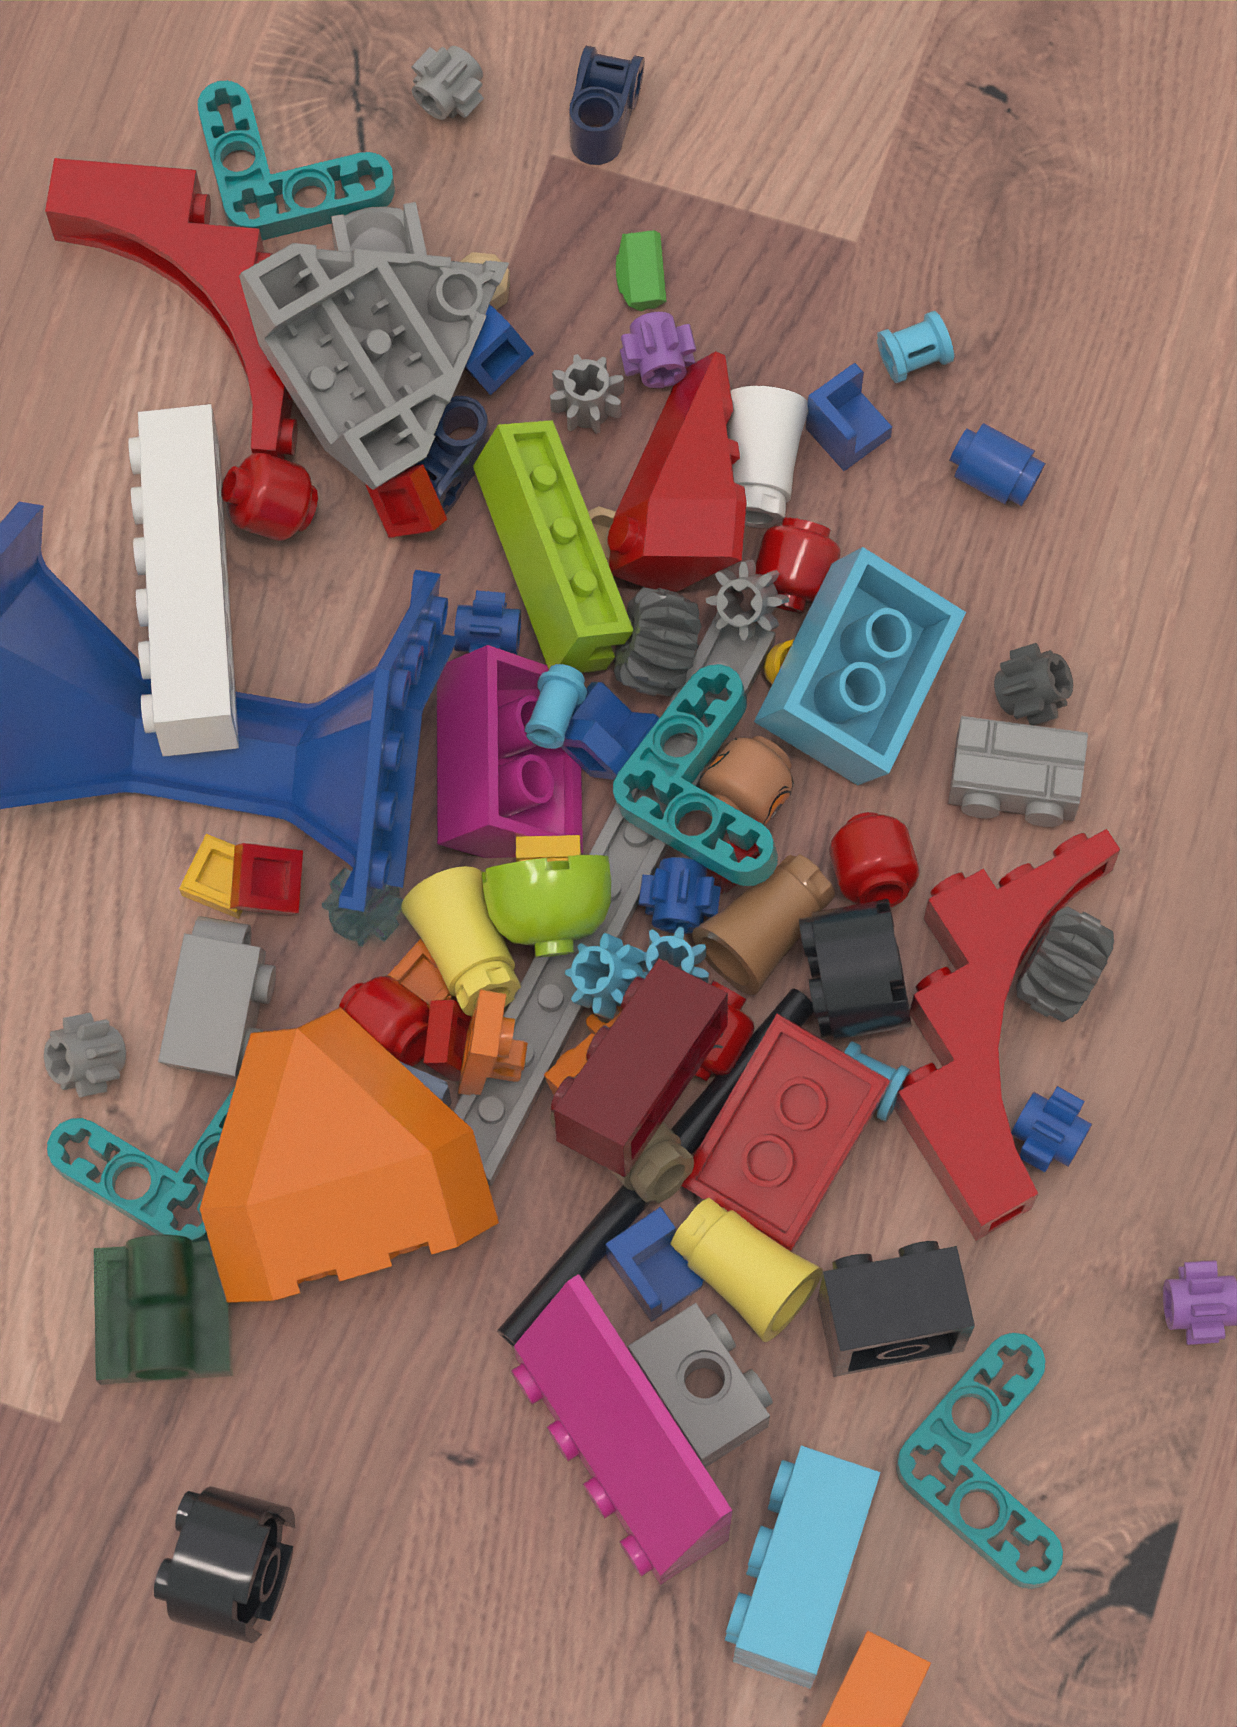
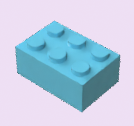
[754,547,966,785]
[725,1445,881,1689]

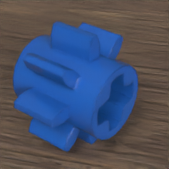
[454,590,521,655]
[638,857,721,934]
[1011,1086,1092,1172]

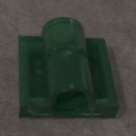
[94,1235,233,1385]

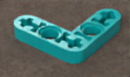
[198,80,395,241]
[613,664,778,886]
[47,1087,235,1248]
[896,1333,1063,1589]

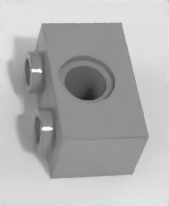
[628,1303,773,1468]

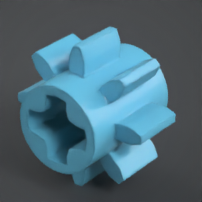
[638,927,709,983]
[565,933,646,1019]

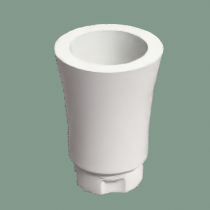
[727,386,808,528]

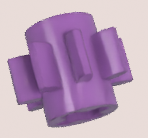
[620,312,696,388]
[1163,1260,1237,1345]

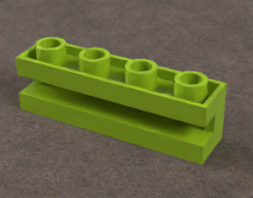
[473,420,634,673]

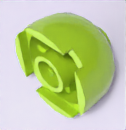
[481,855,612,958]

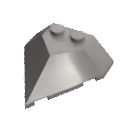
[239,243,509,490]

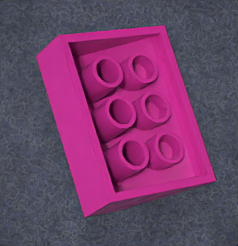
[511,1274,732,1585]

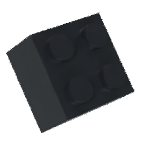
[817,1241,975,1377]

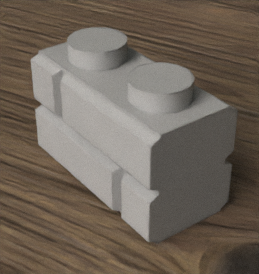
[948,716,1088,827]

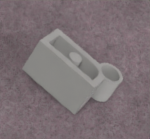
[158,916,276,1079]

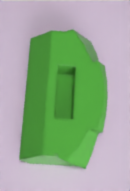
[616,230,666,311]

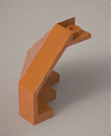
[199,1007,499,1303]

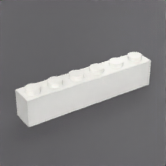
[128,404,239,757]

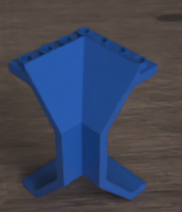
[0,501,459,912]

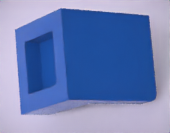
[806,363,892,471]
[561,682,659,780]
[606,1207,703,1322]

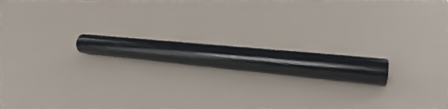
[497,988,814,1347]

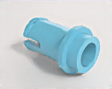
[524,664,587,749]

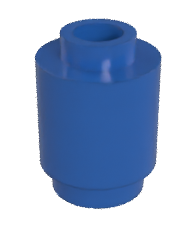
[949,423,1046,507]

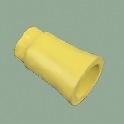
[401,866,521,1016]
[671,1198,823,1342]

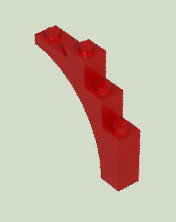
[45,158,298,459]
[894,829,1120,1241]

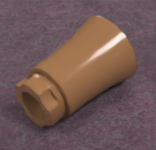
[692,854,835,995]

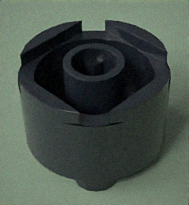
[799,899,912,1040]
[154,1486,295,1643]

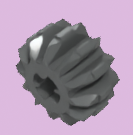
[613,587,702,697]
[1016,906,1114,1022]

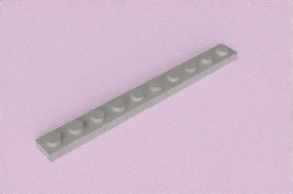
[454,611,776,1186]

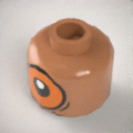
[699,736,794,826]

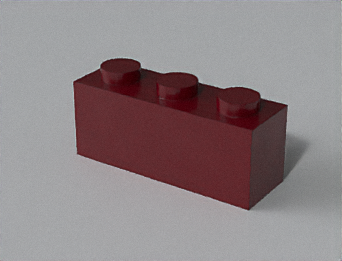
[551,958,728,1178]

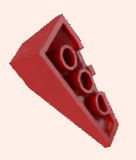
[607,351,747,592]

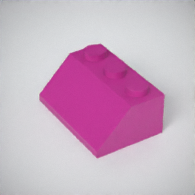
[437,645,583,858]

